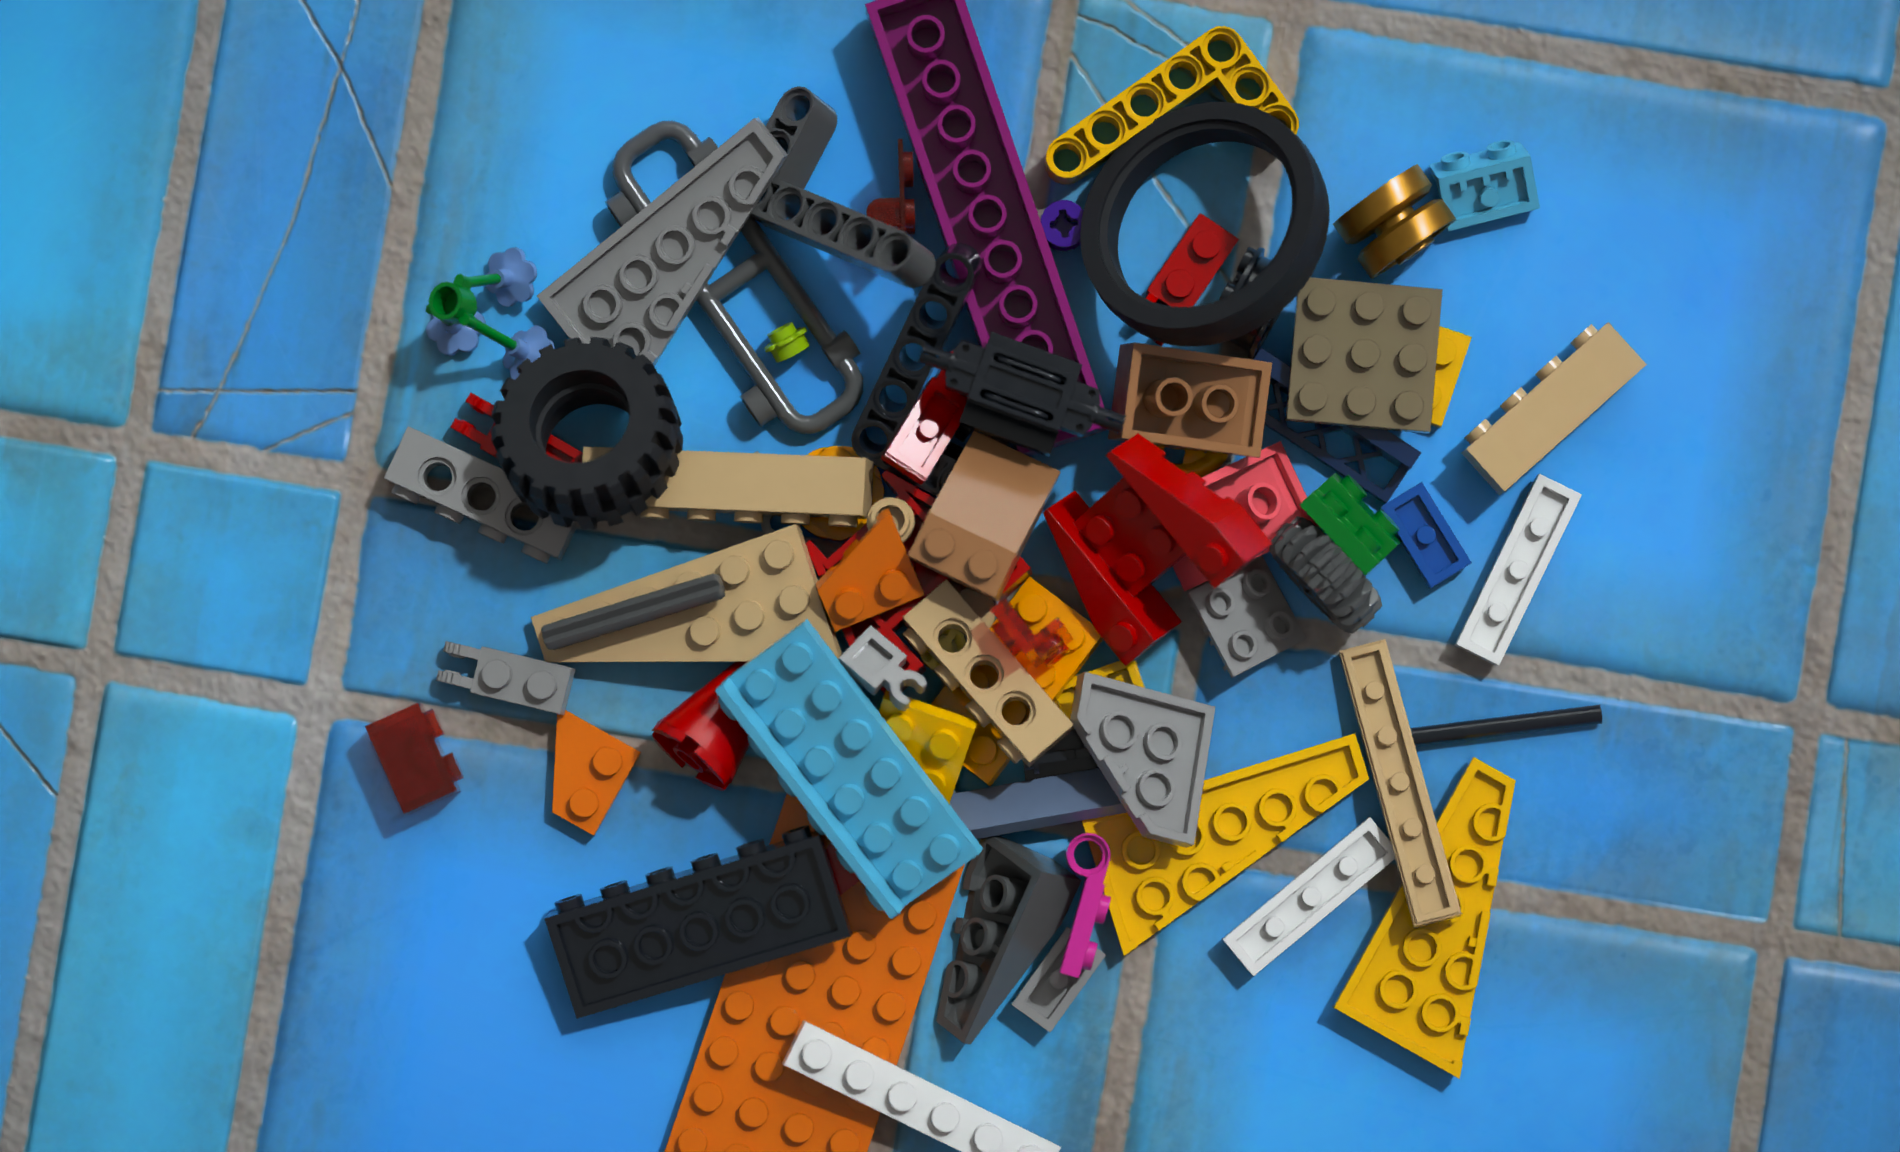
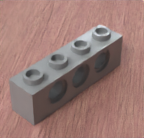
[384,426,578,564]

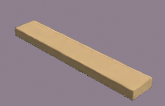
[1339,639,1462,928]

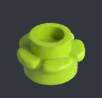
[764,322,810,363]

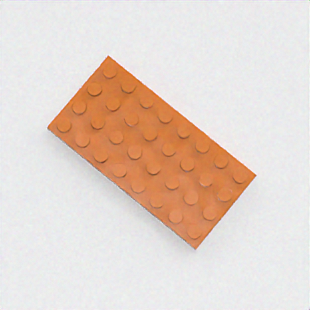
[664,794,965,1152]

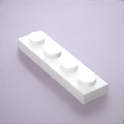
[1455,474,1582,666]
[1222,817,1395,976]

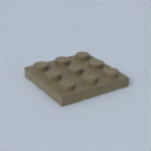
[1285,277,1443,434]

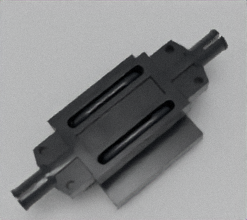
[918,332,1127,457]

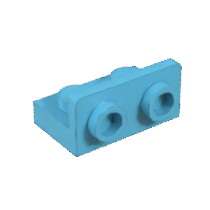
[1429,140,1540,231]

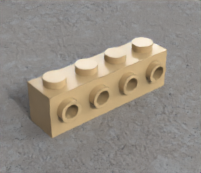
[1461,322,1647,495]

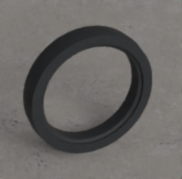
[1080,102,1330,346]

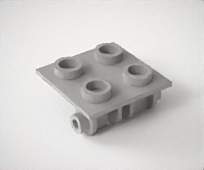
[1187,555,1307,678]

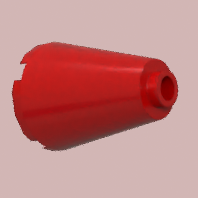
[651,661,750,791]

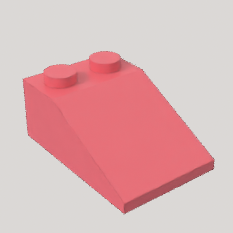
[1173,441,1320,592]

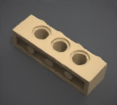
[902,580,1074,767]

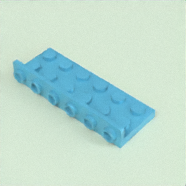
[715,619,983,919]

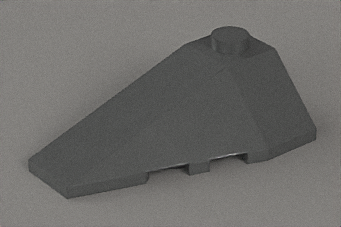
[936,835,1082,1045]

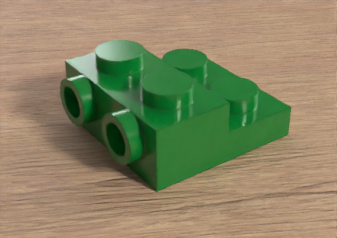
[1299,473,1401,575]

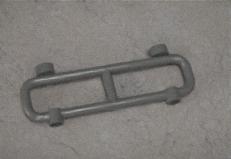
[605,121,863,434]

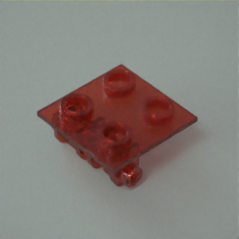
[867,139,915,235]

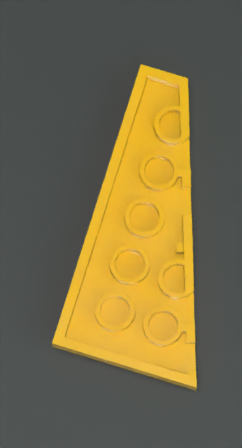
[1081,734,1369,956]
[1333,757,1516,1079]

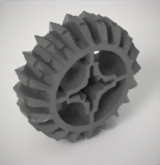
[1269,516,1382,634]

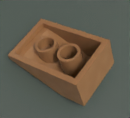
[1108,342,1272,458]
[908,430,1061,602]

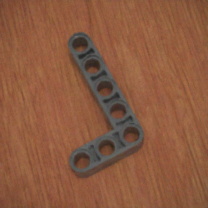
[750,86,936,288]

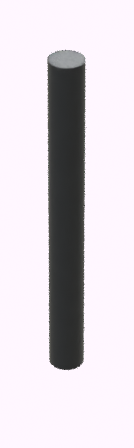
[1410,705,1602,746]

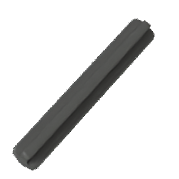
[542,574,725,650]

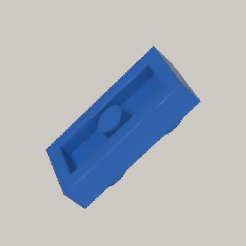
[1380,482,1472,589]

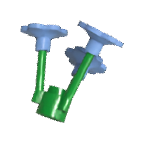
[425,247,554,380]

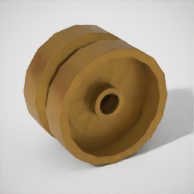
[1333,164,1457,279]

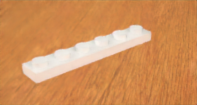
[782,1020,1061,1152]

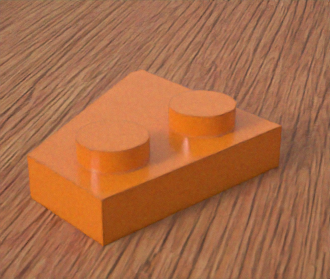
[816,508,924,632]
[552,710,642,836]

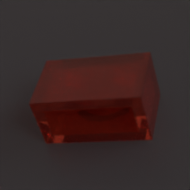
[365,703,464,815]

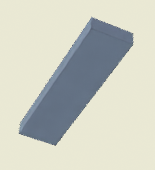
[949,768,1127,839]

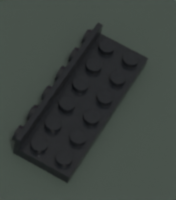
[544,825,852,1019]

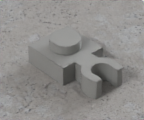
[839,625,927,711]

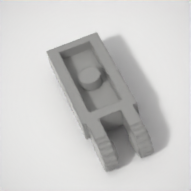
[436,641,576,715]

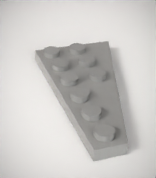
[537,117,788,366]

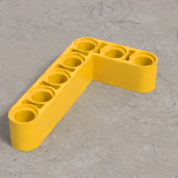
[1045,26,1299,185]

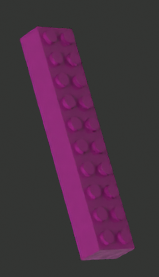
[865,0,1109,456]

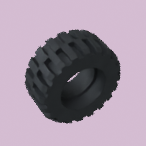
[491,337,683,530]

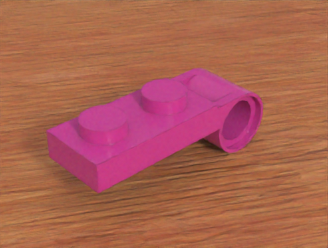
[1059,833,1111,978]

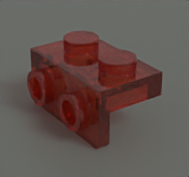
[990,598,1073,669]

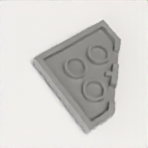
[1070,672,1216,848]

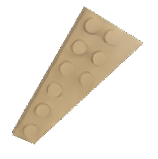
[531,524,842,662]

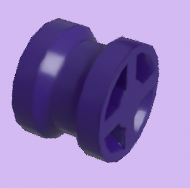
[1041,200,1083,252]

